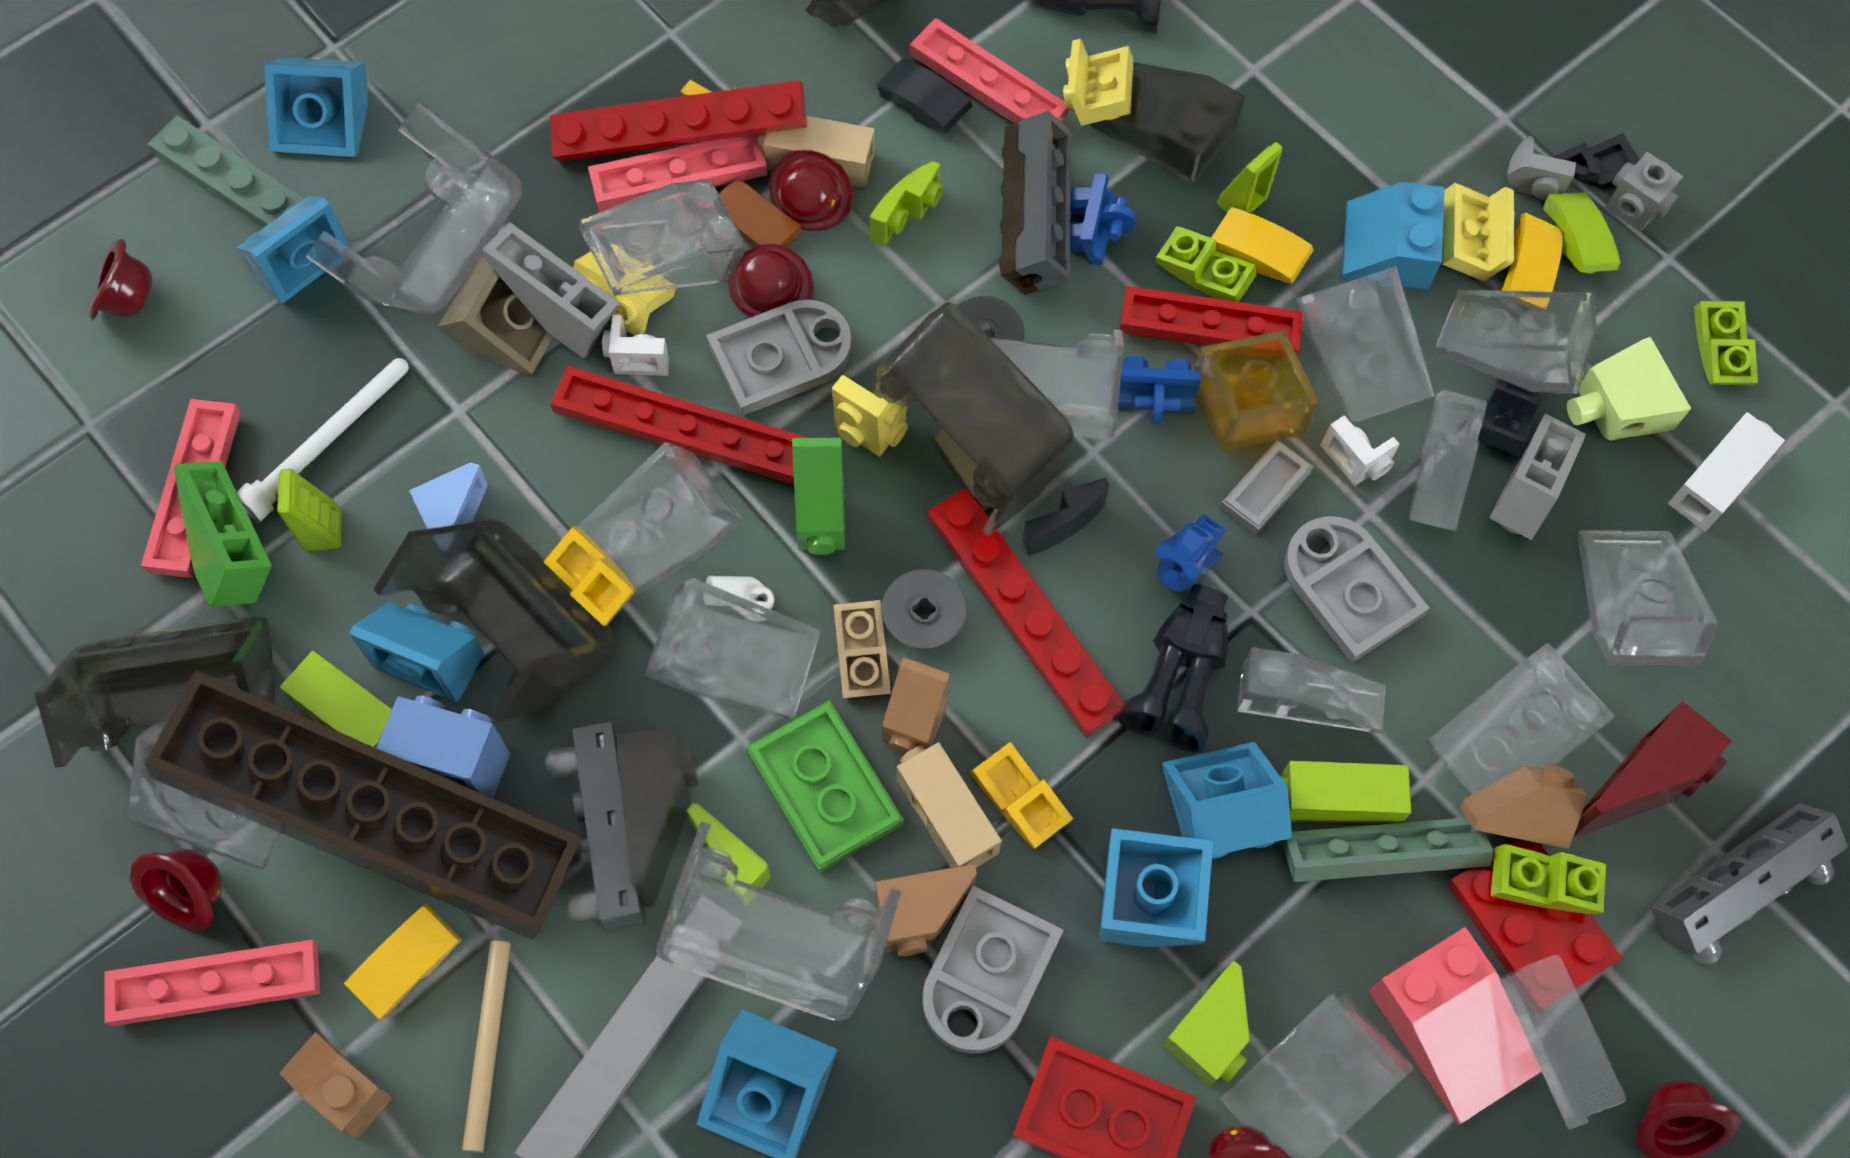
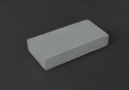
[1220,440,1314,536]

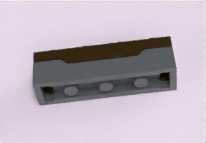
[999,110,1071,295]

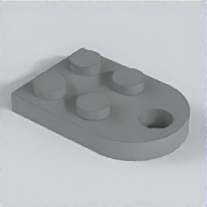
[706,300,852,416]
[1284,516,1430,663]
[923,886,1064,1054]

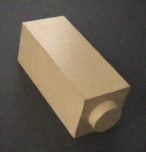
[758,116,875,189]
[896,742,1002,868]

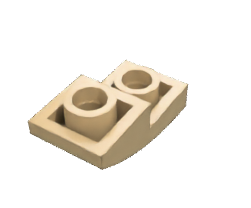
[833,600,891,699]

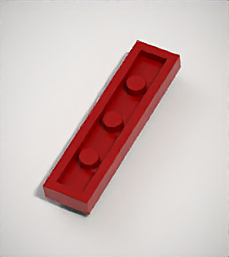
[1119,286,1303,359]

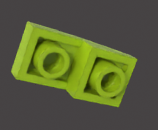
[869,161,944,247]
[1543,192,1621,273]
[1156,226,1257,302]
[1694,301,1758,385]
[1491,844,1606,915]

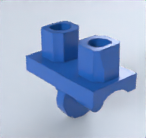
[1070,174,1137,264]
[1114,356,1201,424]
[1154,514,1226,592]

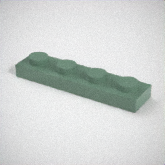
[147,115,304,227]
[1283,818,1494,882]

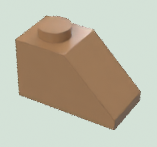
[882,657,950,755]
[1460,765,1588,849]
[875,864,977,956]
[279,1032,393,1140]

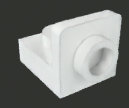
[602,315,669,376]
[1320,415,1400,486]

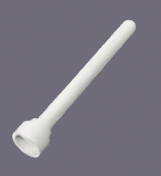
[237,358,409,523]

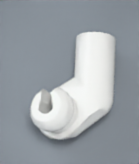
[705,576,775,616]

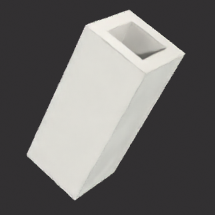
[1668,412,1785,532]

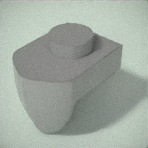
[1507,136,1576,199]

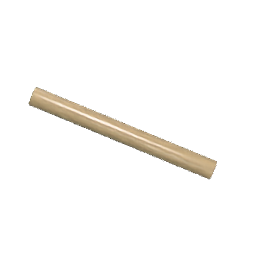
[462,941,511,1153]

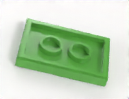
[745,700,904,874]

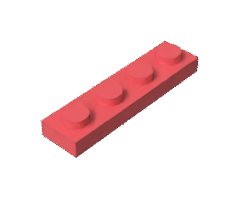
[910,18,1069,124]
[588,134,768,212]
[141,399,241,579]
[105,940,320,1027]

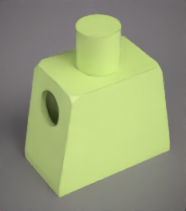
[1567,337,1691,440]

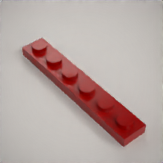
[550,80,807,161]
[551,366,809,485]
[927,488,1124,738]

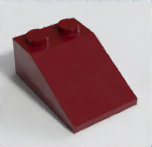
[1573,701,1732,838]

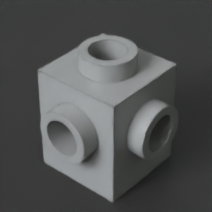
[1605,152,1683,232]

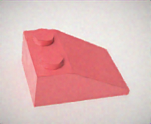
[1368,927,1543,1125]

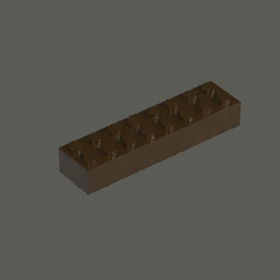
[144,670,581,940]

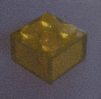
[1193,330,1319,452]

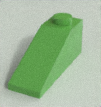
[792,438,845,555]
[174,461,272,608]

